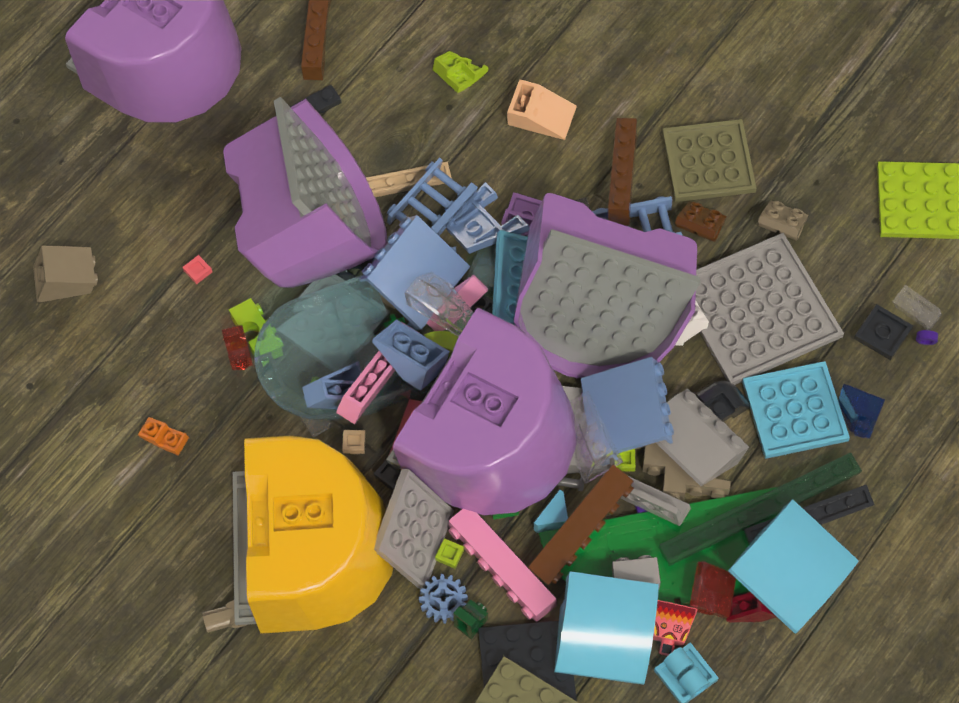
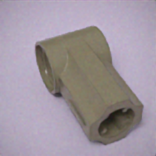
[203,600,248,632]

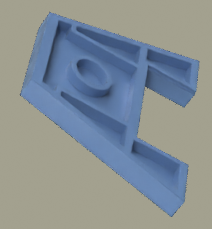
[446,182,529,254]

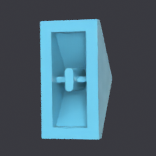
[534,490,568,533]

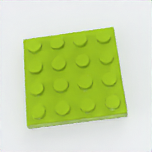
[877,162,959,239]

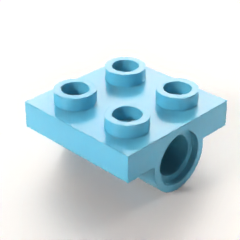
[654,642,719,703]

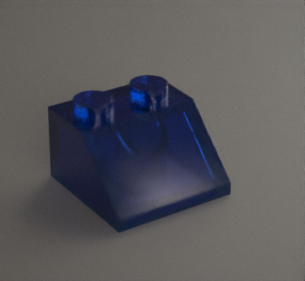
[838,384,885,439]

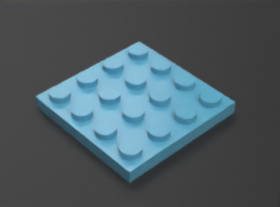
[742,361,850,459]

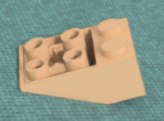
[507,80,577,140]

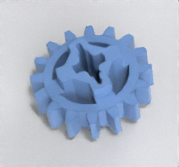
[419,574,468,624]

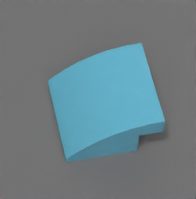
[728,499,859,634]
[554,571,659,685]

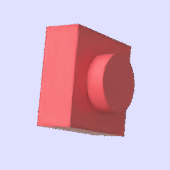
[183,255,212,284]

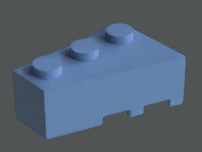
[302,361,362,409]

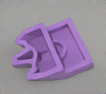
[501,192,542,237]

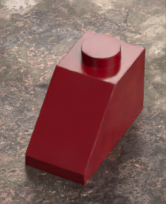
[725,592,777,623]

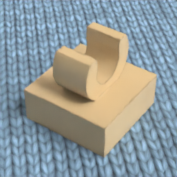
[342,430,366,454]

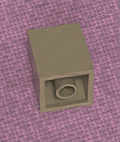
[33,246,98,302]

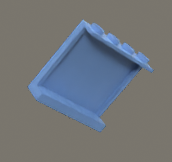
[359,215,470,330]
[581,357,674,463]

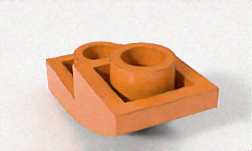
[138,417,189,455]

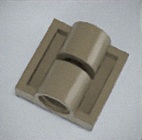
[758,200,809,241]

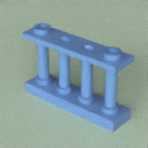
[387,158,478,236]
[592,196,682,235]

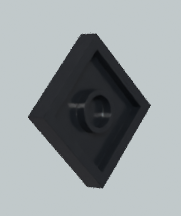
[854,304,913,360]

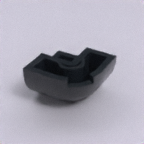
[694,380,750,422]

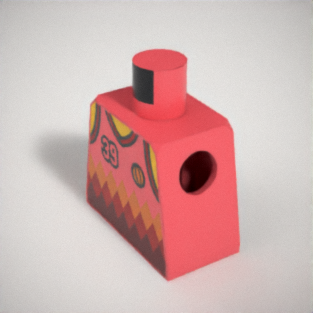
[653,600,697,656]

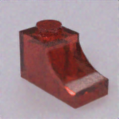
[222,325,253,370]

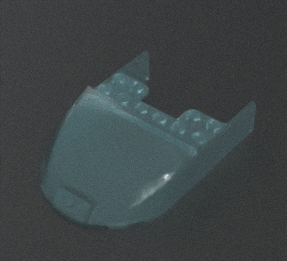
[254,275,438,421]

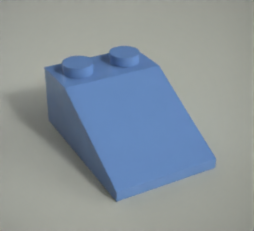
[372,320,450,390]

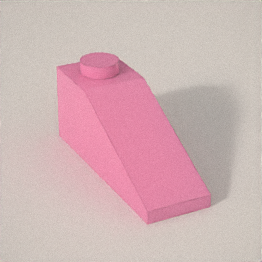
[427,275,488,331]

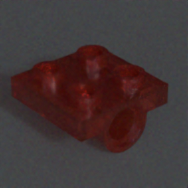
[690,561,736,618]

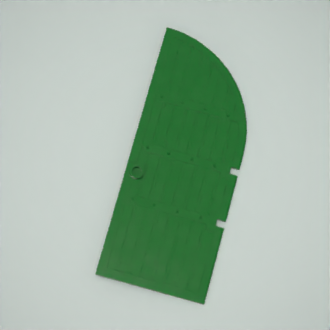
[539,487,783,605]

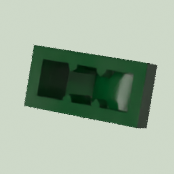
[453,600,488,640]

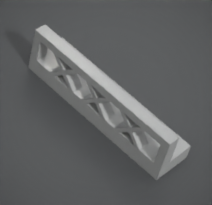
[602,474,691,526]

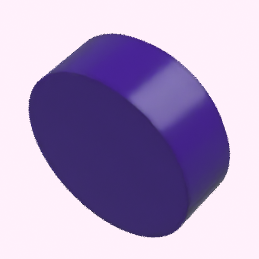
[916,330,938,345]

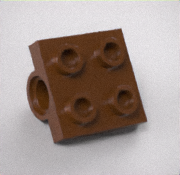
[675,201,727,242]

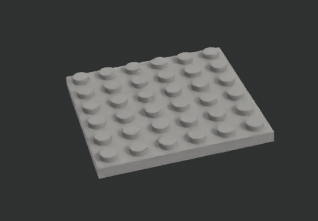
[696,233,844,385]

